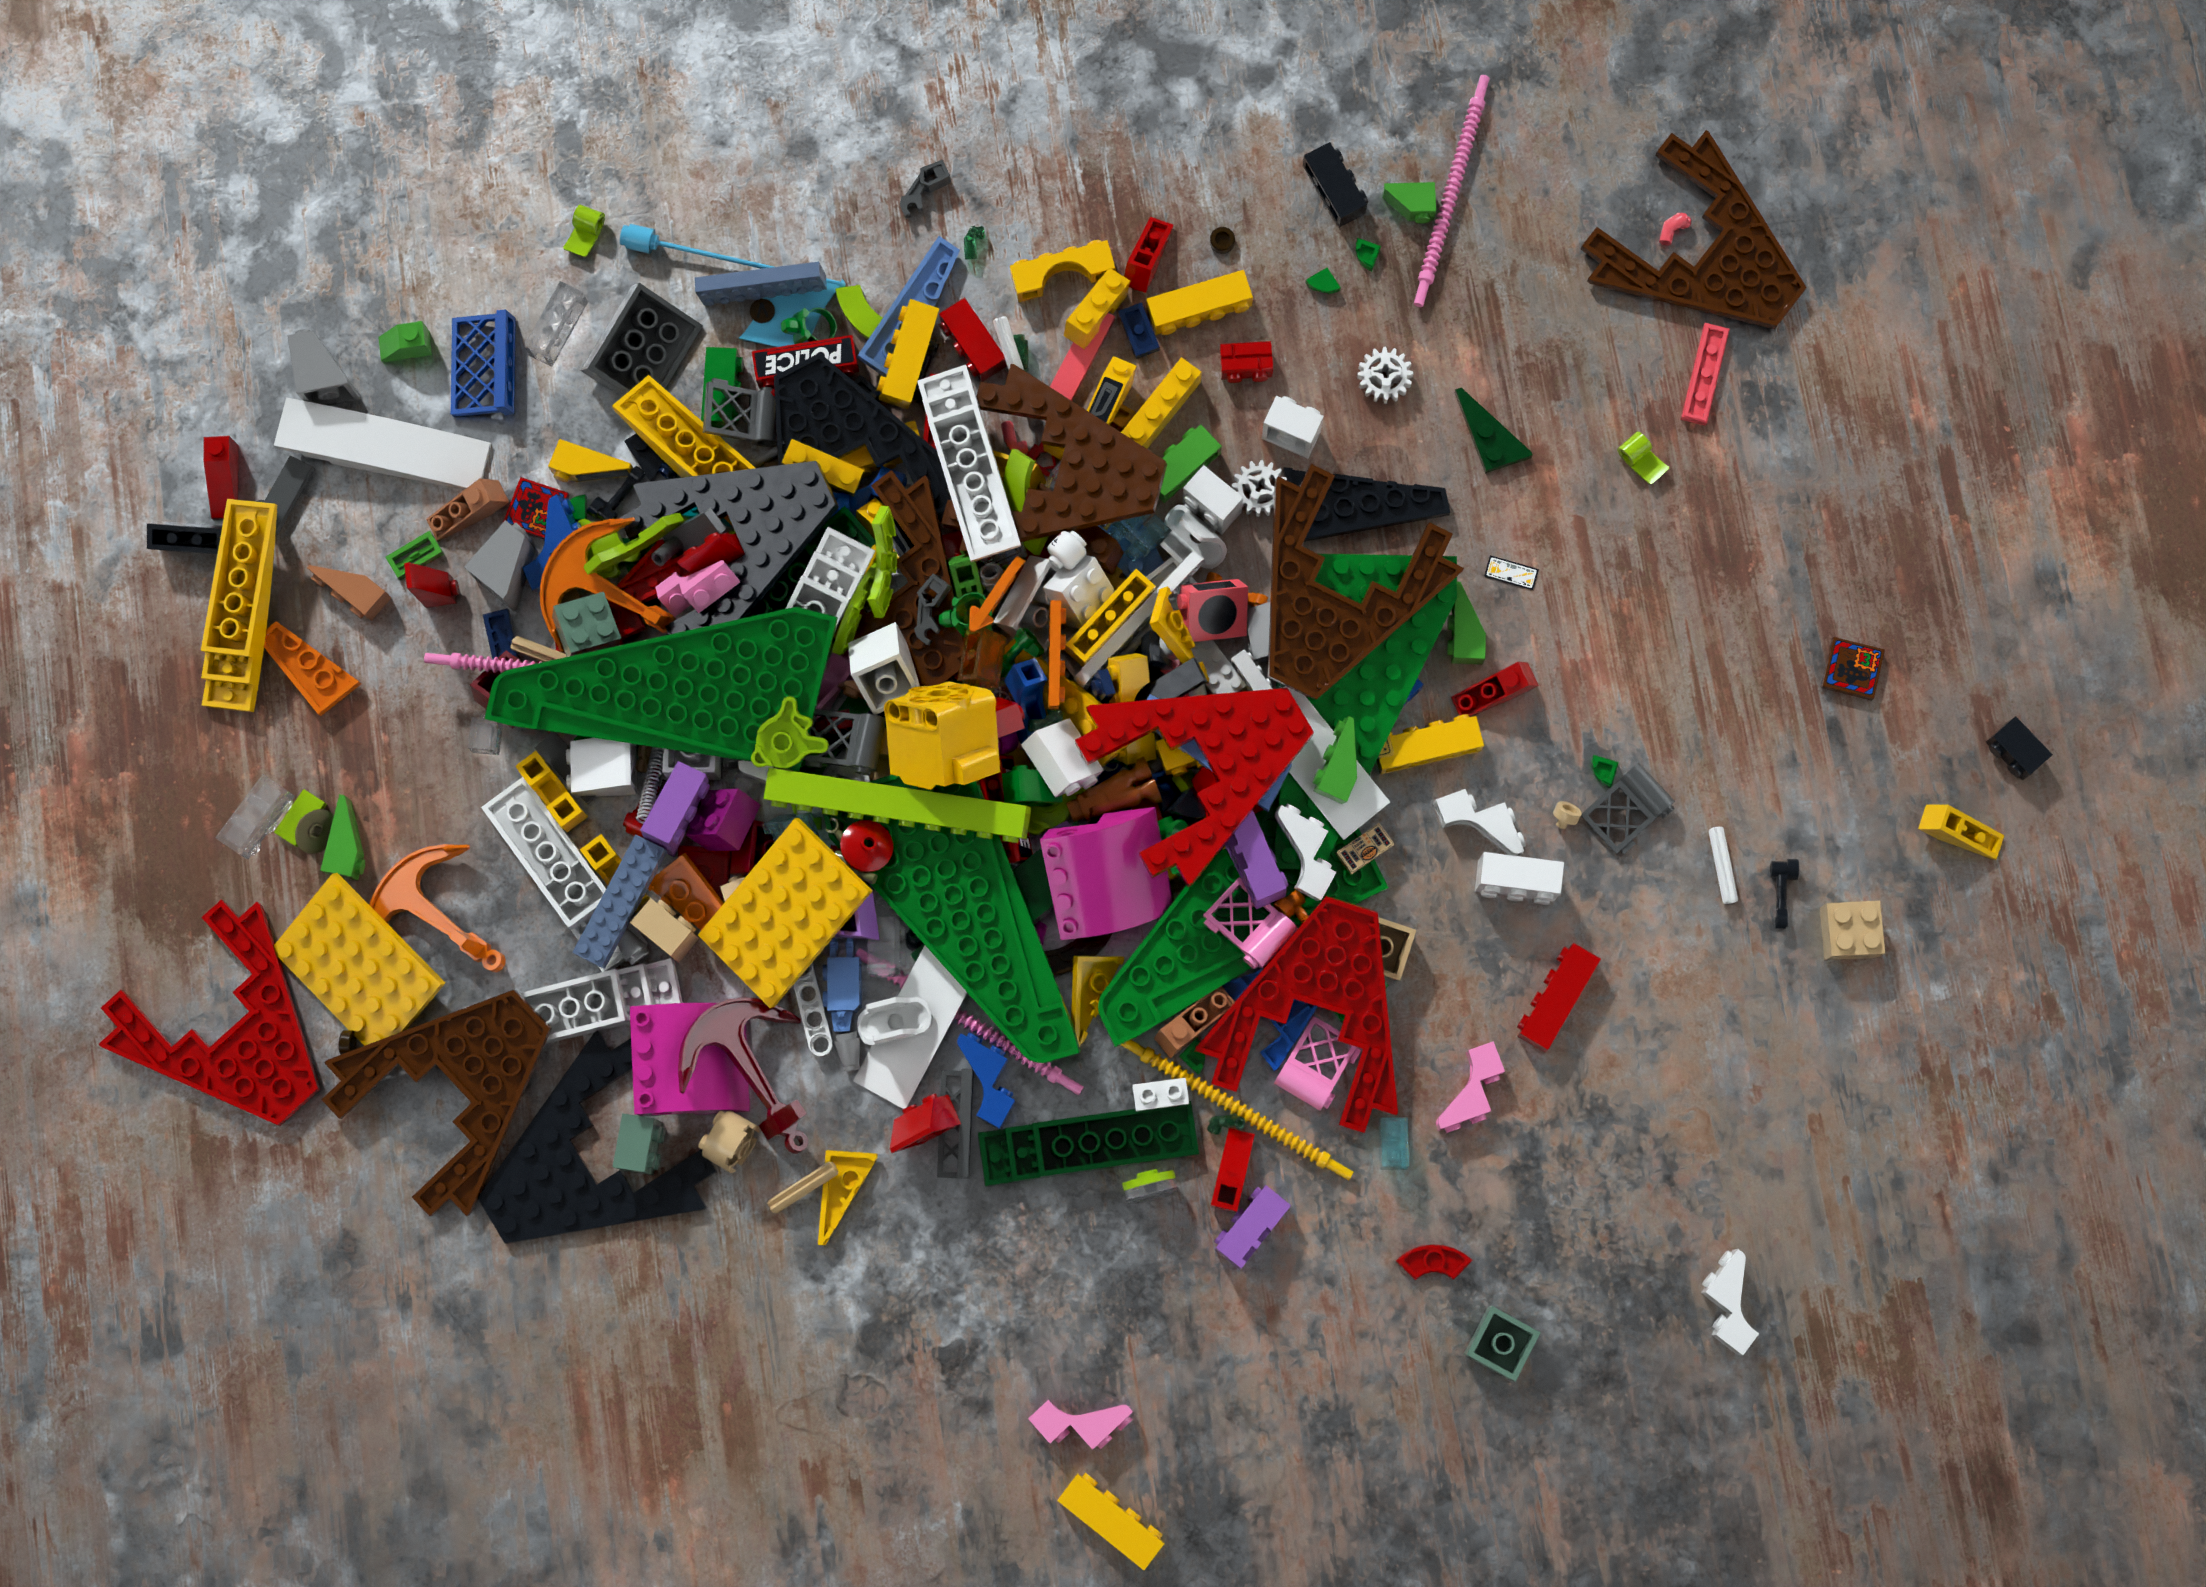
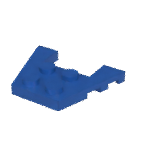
[1222,969,1318,1071]

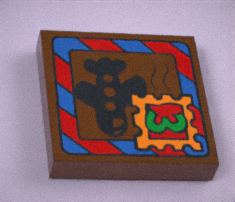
[1821,637,1885,701]

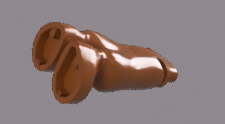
[1066,756,1162,822]

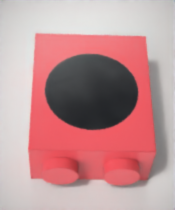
[1177,579,1248,642]

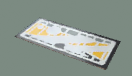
[1484,555,1539,590]

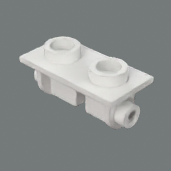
[1133,1078,1189,1111]

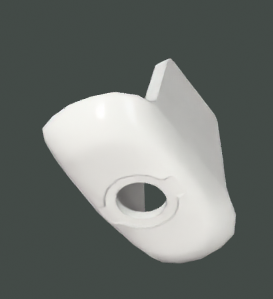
[1160,504,1227,569]
[857,997,931,1045]

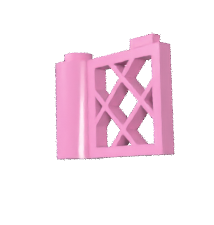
[1203,877,1298,969]
[1274,1016,1361,1111]

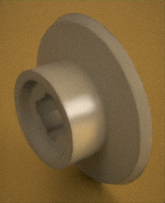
[295,809,334,854]

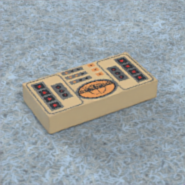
[1336,823,1394,875]

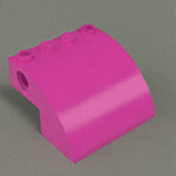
[1040,807,1174,940]
[630,1003,750,1117]

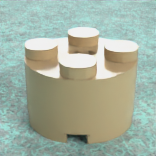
[698,1110,760,1173]

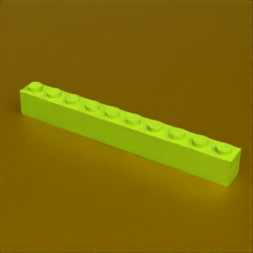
[763,768,1031,843]

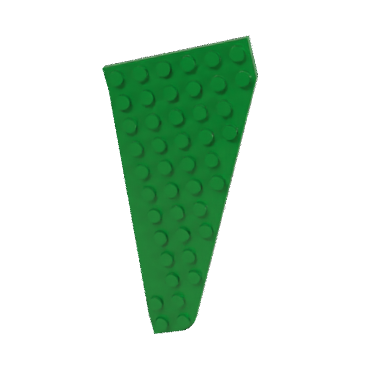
[1274,553,1457,870]
[484,607,838,772]
[821,775,1081,1063]
[1098,790,1389,1048]

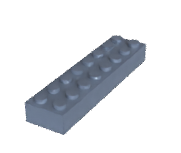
[695,261,827,306]
[572,834,667,969]

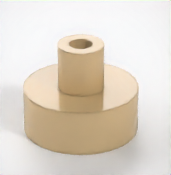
[1553,801,1582,829]

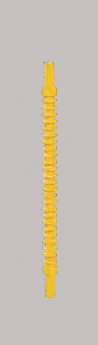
[1121,1040,1354,1181]

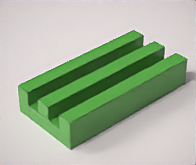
[385,530,444,580]

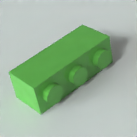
[1159,425,1222,503]

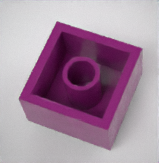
[686,788,761,851]

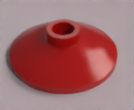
[840,820,893,872]

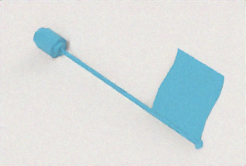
[620,224,846,347]

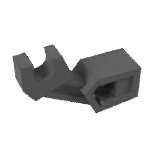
[900,160,951,219]
[914,574,952,646]

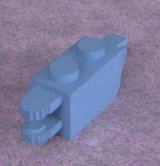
[823,938,862,1033]

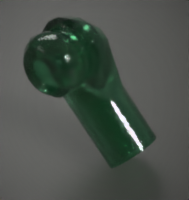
[963,225,985,260]
[1028,706,1064,732]
[1207,1115,1246,1135]

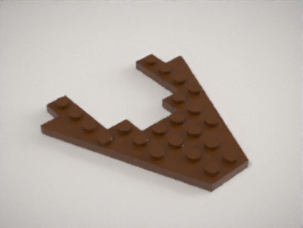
[1581,130,1807,329]
[941,364,1167,555]
[1268,464,1464,700]
[832,470,970,686]
[321,990,552,1216]

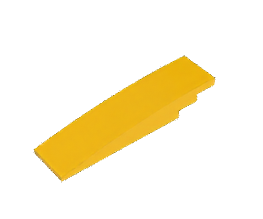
[612,375,755,526]
[201,499,277,713]

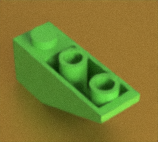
[1447,582,1486,665]
[1312,716,1357,804]

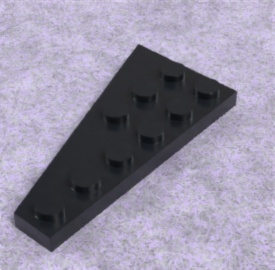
[1283,467,1451,542]

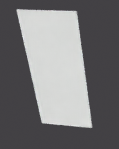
[1283,686,1390,840]
[853,945,967,1109]

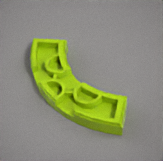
[835,285,883,340]
[1003,449,1049,555]
[867,506,897,618]
[583,513,684,575]
[832,561,876,655]

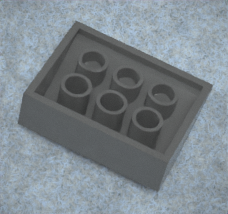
[580,283,703,396]

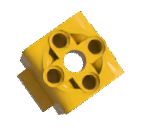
[884,682,1000,790]

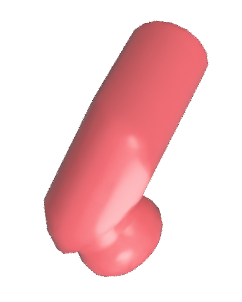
[1659,213,1691,246]
[1001,421,1029,454]

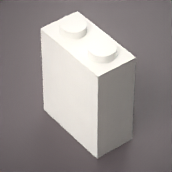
[1021,718,1104,797]

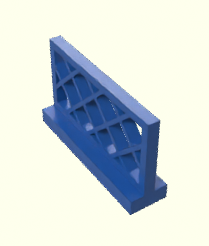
[450,309,516,417]

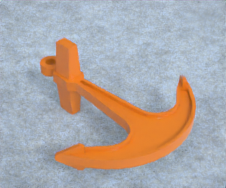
[540,517,676,652]
[949,556,1026,687]
[369,844,506,972]

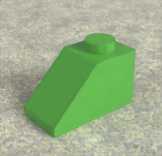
[1382,182,1436,224]
[378,321,432,363]

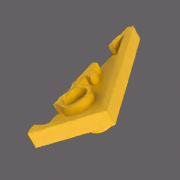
[1149,586,1210,684]
[1071,956,1124,1047]
[818,1150,878,1246]

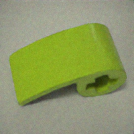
[563,204,605,257]
[1617,431,1669,484]

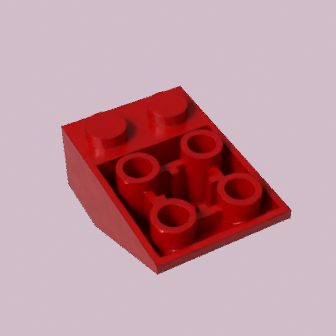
[677,532,745,574]

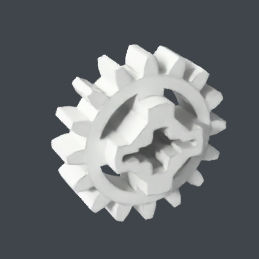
[1357,347,1413,404]
[1232,460,1287,517]

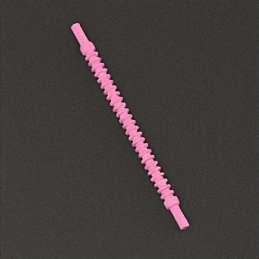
[1414,75,1490,307]
[424,653,542,673]
[854,948,1084,1096]

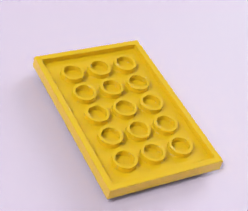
[698,818,873,1008]
[274,873,445,1046]

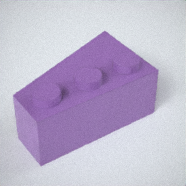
[640,761,710,857]
[1225,810,1288,909]
[834,891,880,940]
[1214,1185,1291,1270]

